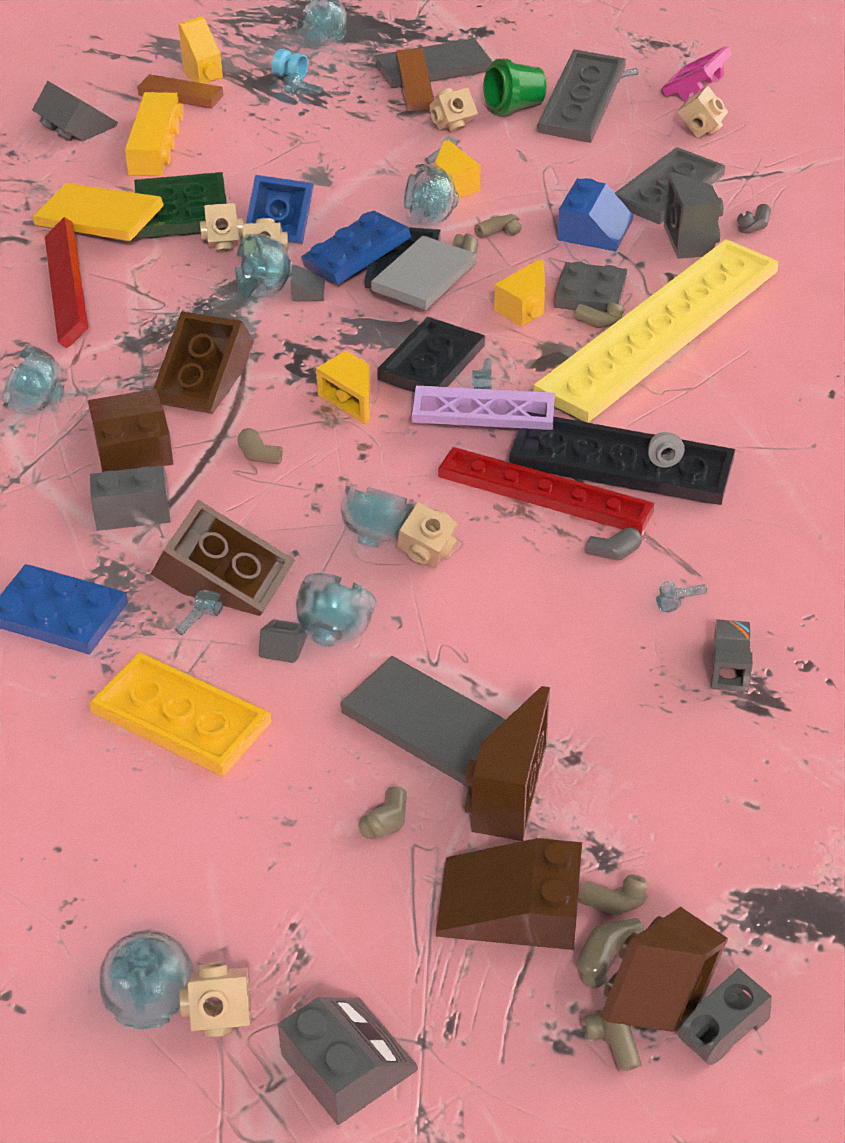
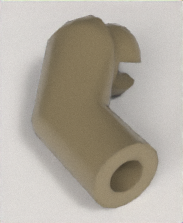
[475,214,522,239]
[453,233,478,255]
[574,302,625,327]
[237,428,283,464]
[359,787,407,839]
[579,874,648,915]
[582,1010,642,1072]

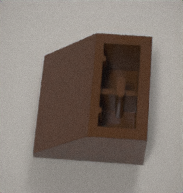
[600,906,728,1032]

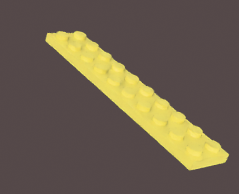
[533,239,779,423]

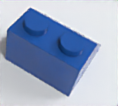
[558,178,633,252]

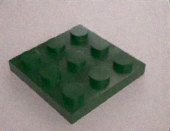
[134,172,227,238]

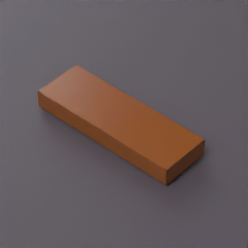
[396,48,434,111]
[137,74,223,109]

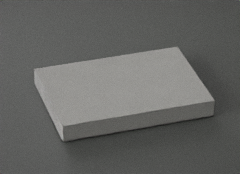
[371,236,476,310]

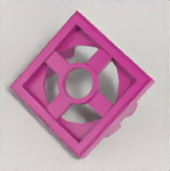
[662,46,732,101]

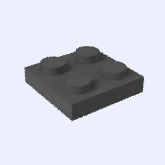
[554,262,627,311]

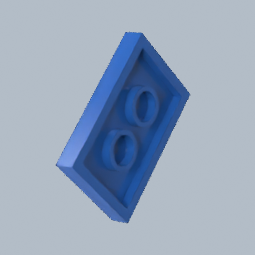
[301,210,411,285]
[0,564,128,655]

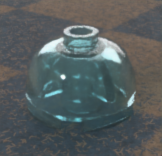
[296,0,347,46]
[404,164,459,226]
[235,234,293,298]
[2,344,65,415]
[341,483,417,547]
[296,573,377,647]
[100,929,194,1029]

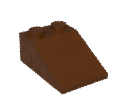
[153,311,254,414]
[88,389,174,472]
[151,500,295,616]
[465,686,550,841]
[436,838,582,950]

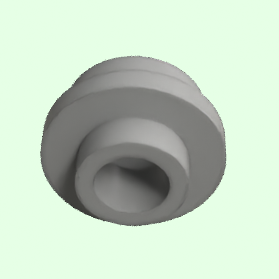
[648,432,685,467]

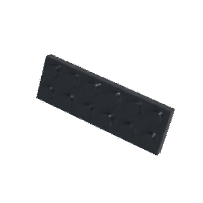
[509,412,735,505]

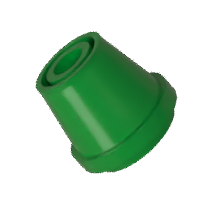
[483,58,547,116]

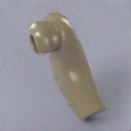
[577,918,644,988]

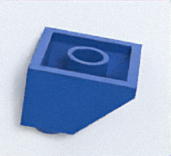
[246,175,314,244]

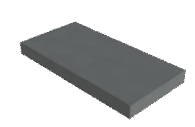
[375,38,492,88]
[537,49,626,143]
[615,147,725,224]
[341,656,506,788]

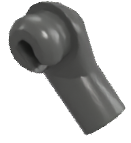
[737,204,771,233]
[587,528,642,560]

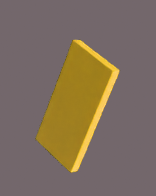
[32,183,164,241]
[89,652,271,777]

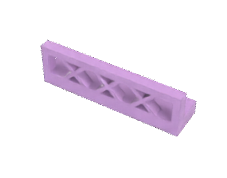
[412,386,555,430]

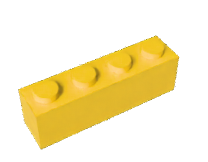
[125,92,184,176]

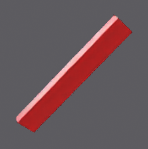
[45,217,88,348]
[438,447,654,535]

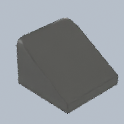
[291,265,325,301]
[259,619,309,663]

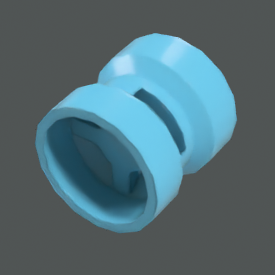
[272,49,308,81]

